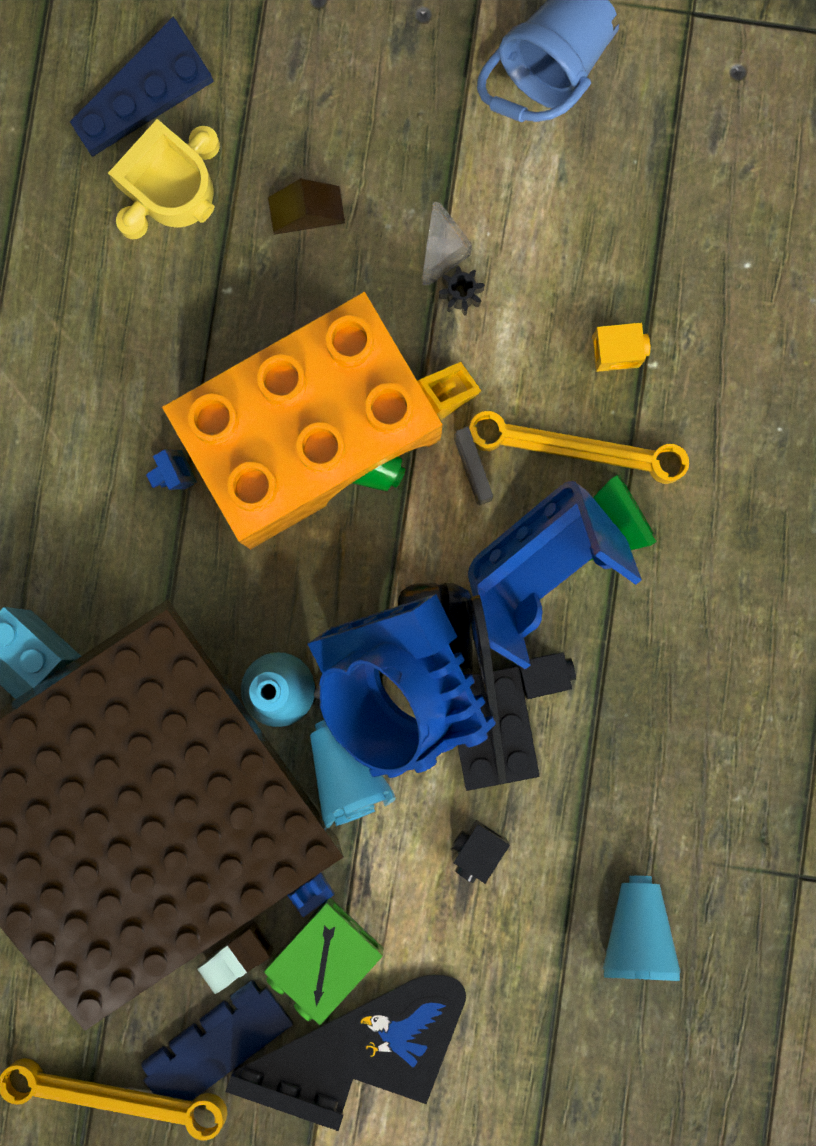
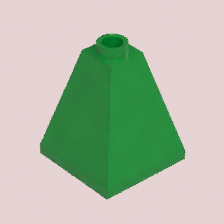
[589,475,657,561]

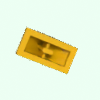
[417,362,482,421]

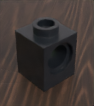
[518,652,576,699]

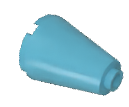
[241,652,316,727]
[310,720,396,828]
[603,875,681,981]

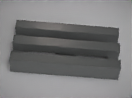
[454,427,494,506]

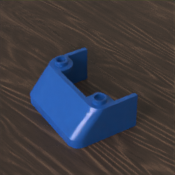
[468,481,642,669]

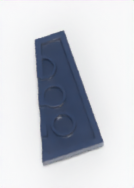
[70,16,214,157]

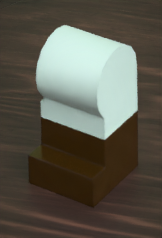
[197,922,274,994]

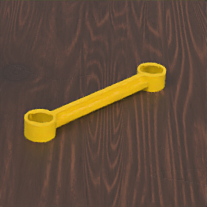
[469,411,689,484]
[0,1058,227,1140]

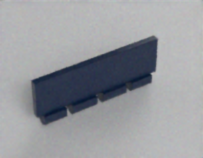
[141,980,293,1101]

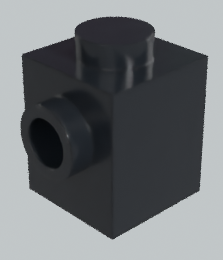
[450,820,510,884]

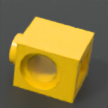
[592,323,650,372]

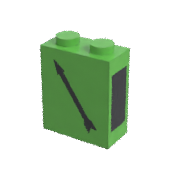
[264,898,384,1025]

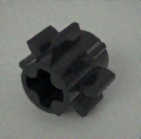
[439,266,485,316]

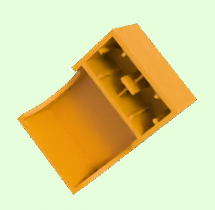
[162,292,443,550]

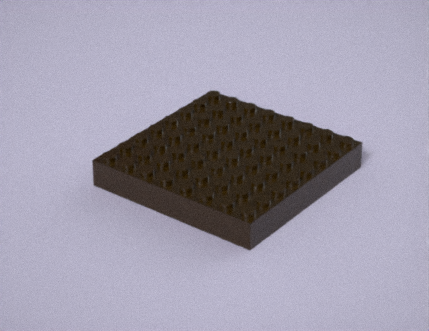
[0,599,344,1031]

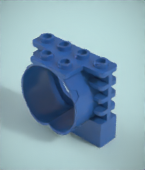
[308,594,496,778]

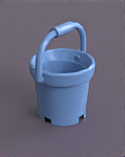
[477,0,619,122]

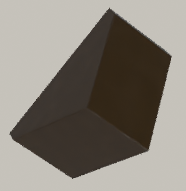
[268,178,345,235]

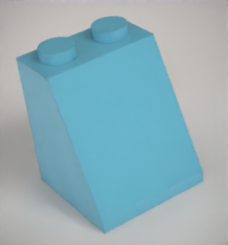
[0,607,81,699]

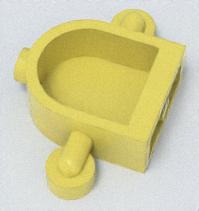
[108,119,220,239]

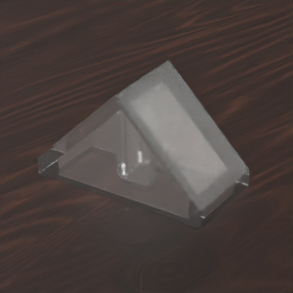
[422,202,472,286]

